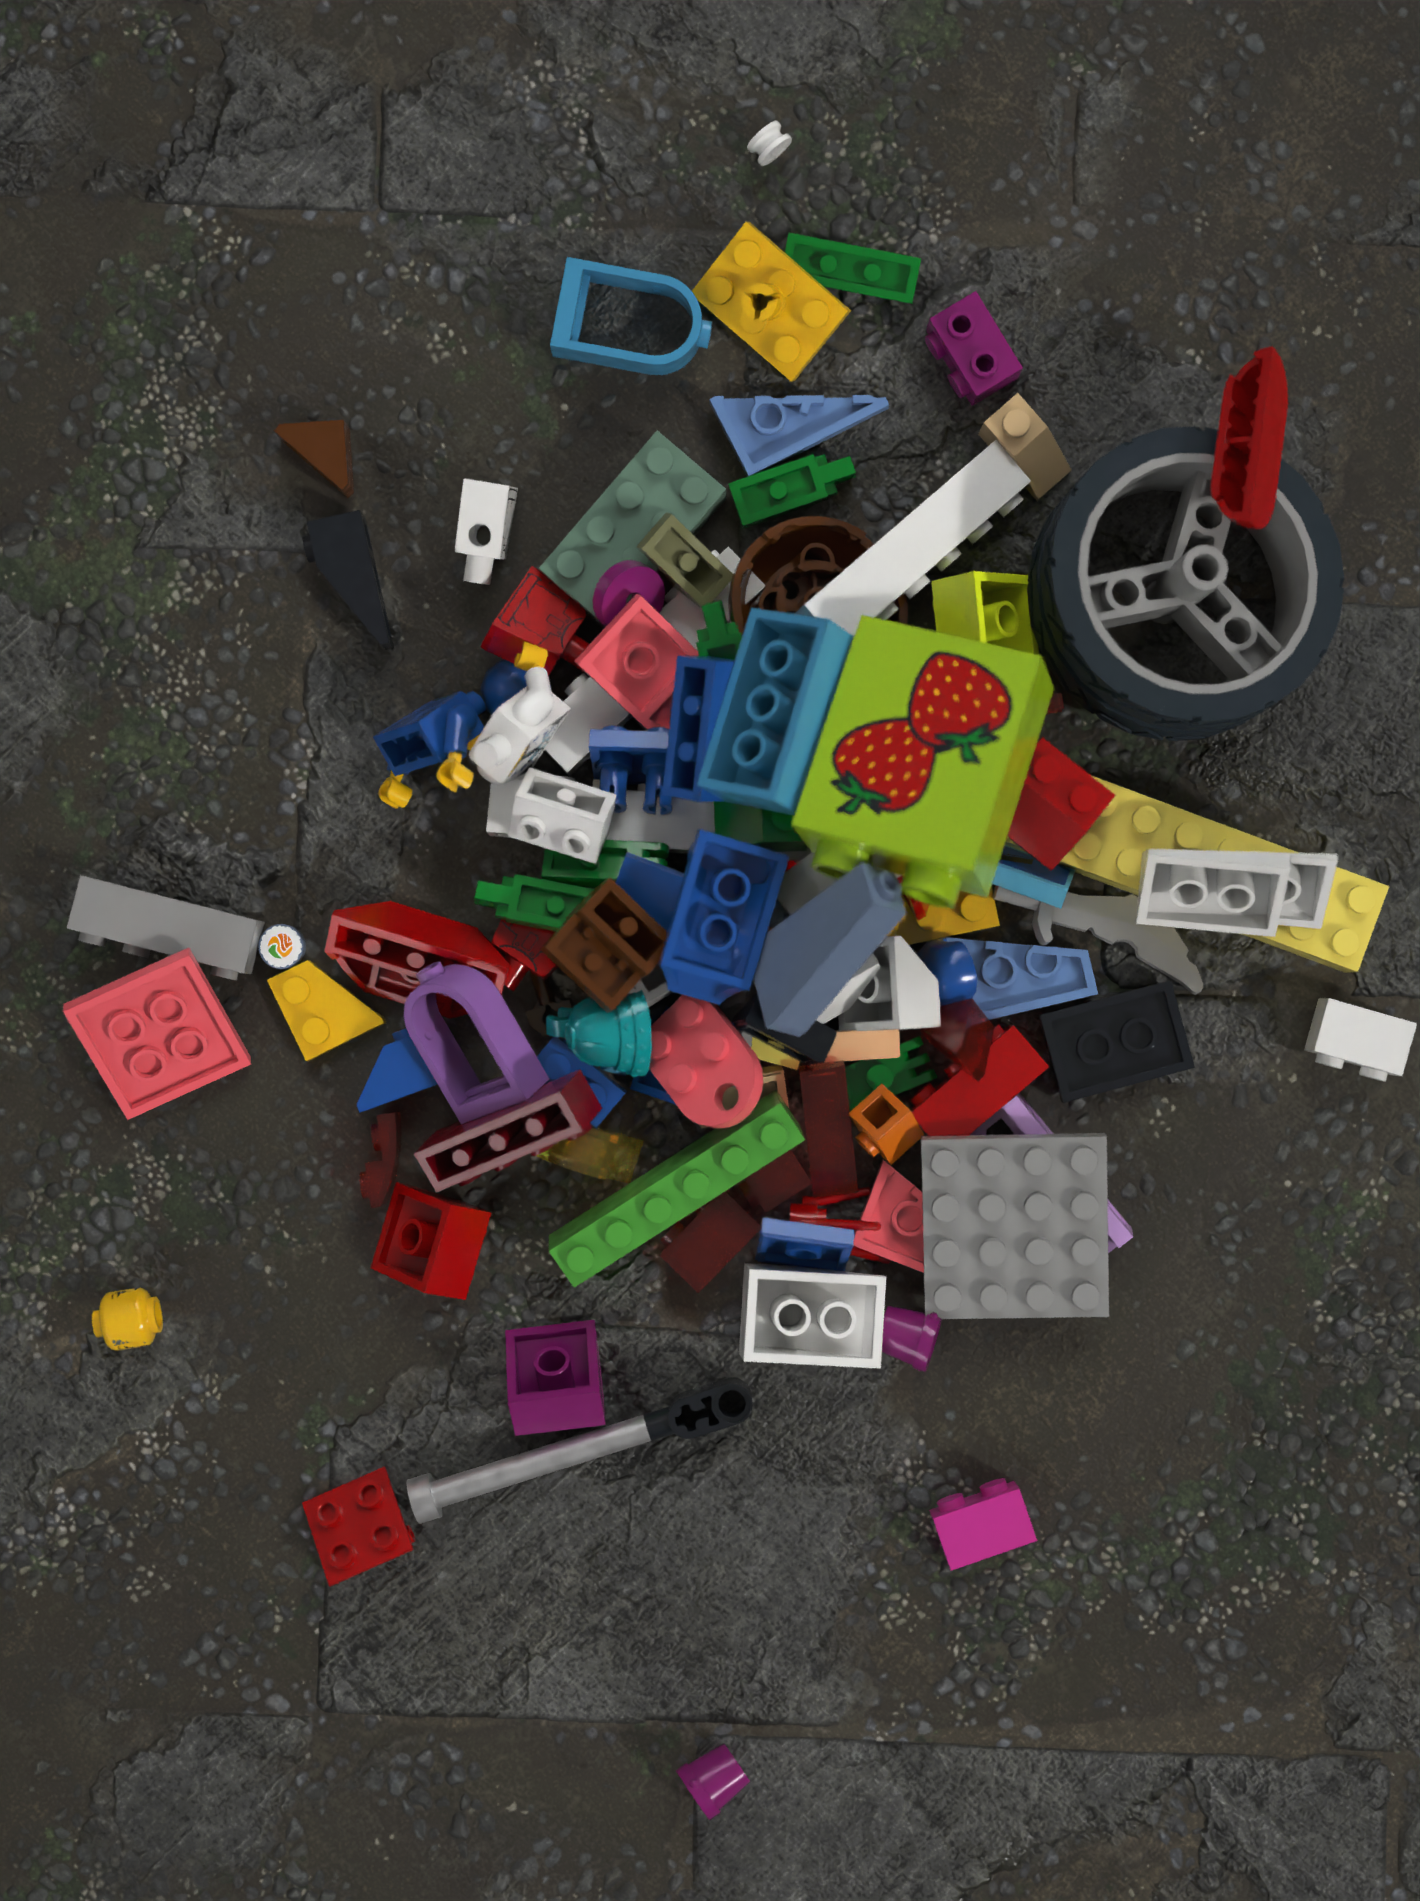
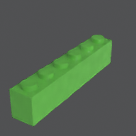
[549,1090,805,1288]

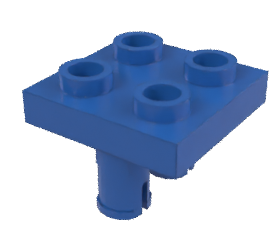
[589,725,673,815]

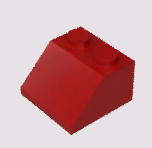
[1007,737,1116,871]
[371,1182,491,1300]

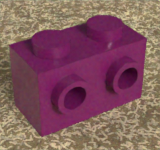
[924,291,1023,406]

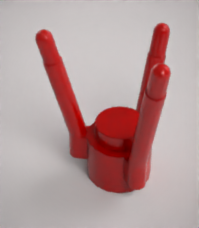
[789,1187,891,1264]

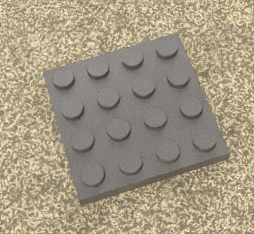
[921,1133,1109,1319]

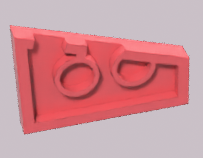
[853,1159,924,1273]

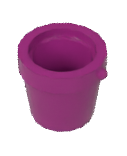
[882,1306,942,1372]
[676,1743,750,1820]

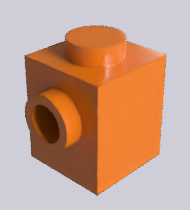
[848,1084,924,1165]

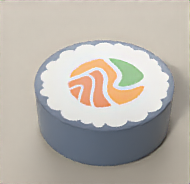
[258,924,306,969]

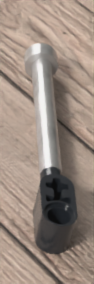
[406,1377,753,1524]

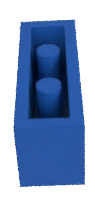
[662,655,735,802]

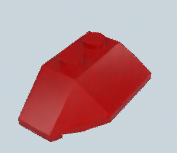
[324,901,510,1019]

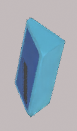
[992,845,1075,909]

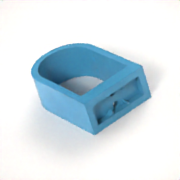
[550,257,712,375]

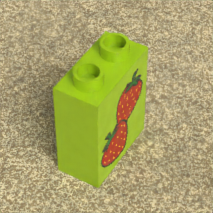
[792,615,1054,908]

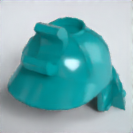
[546,990,652,1077]

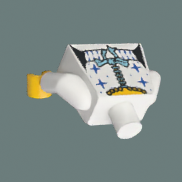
[467,641,571,785]

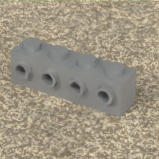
[67,875,265,980]

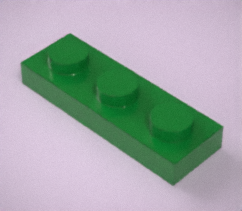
[785,232,922,304]

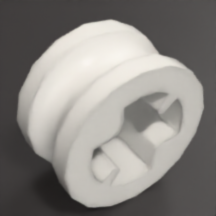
[747,121,792,166]

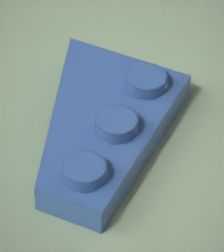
[945,937,1098,1025]

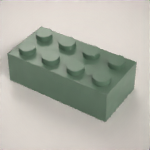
[539,430,726,629]

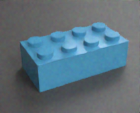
[697,608,854,815]

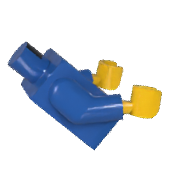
[373,691,486,809]

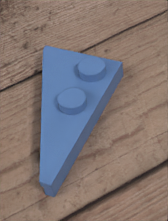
[709,395,889,477]

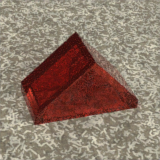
[918,998,994,1082]

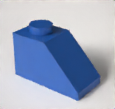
[356,1028,438,1113]

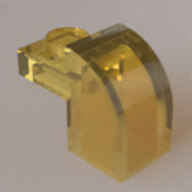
[536,1125,644,1184]

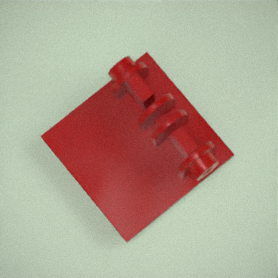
[302,1466,416,1587]

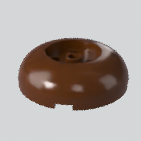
[728,516,908,636]

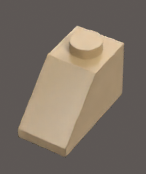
[978,393,1072,501]

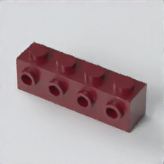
[414,1069,602,1192]

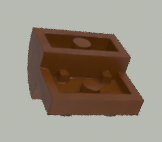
[540,878,668,1013]

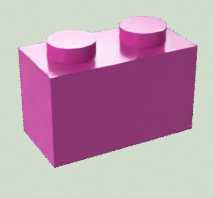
[929,1478,1037,1571]

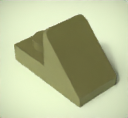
[636,512,733,609]

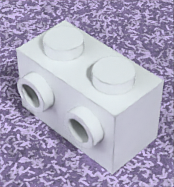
[508,767,617,864]
[1304,998,1417,1082]

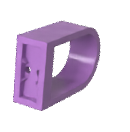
[404,961,549,1124]

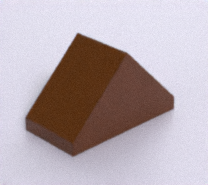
[274,419,354,498]

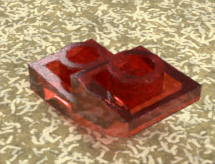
[359,1111,401,1208]

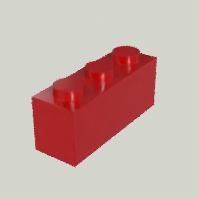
[909,1024,1049,1136]

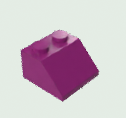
[505,1320,606,1436]

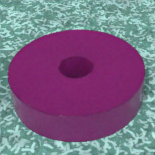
[593,560,665,627]

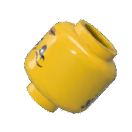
[92,1288,163,1351]

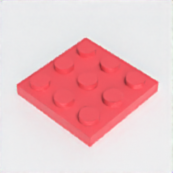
[63,947,251,1120]

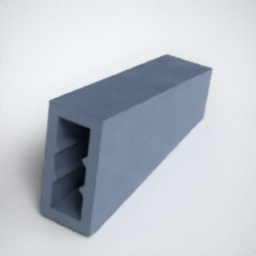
[754,863,906,1037]

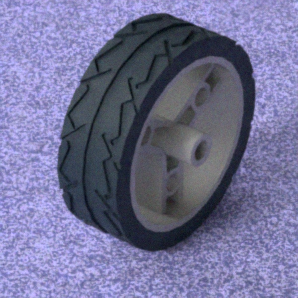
[1027,426,1344,741]

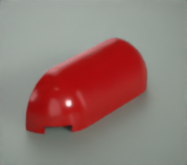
[1211,346,1288,529]

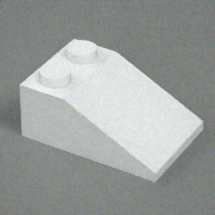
[739,1263,886,1369]

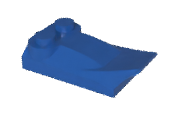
[659,829,789,1005]

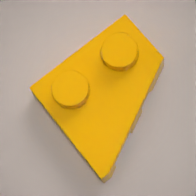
[267,960,386,1061]

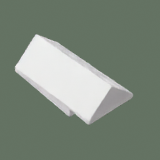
[1136,849,1338,937]

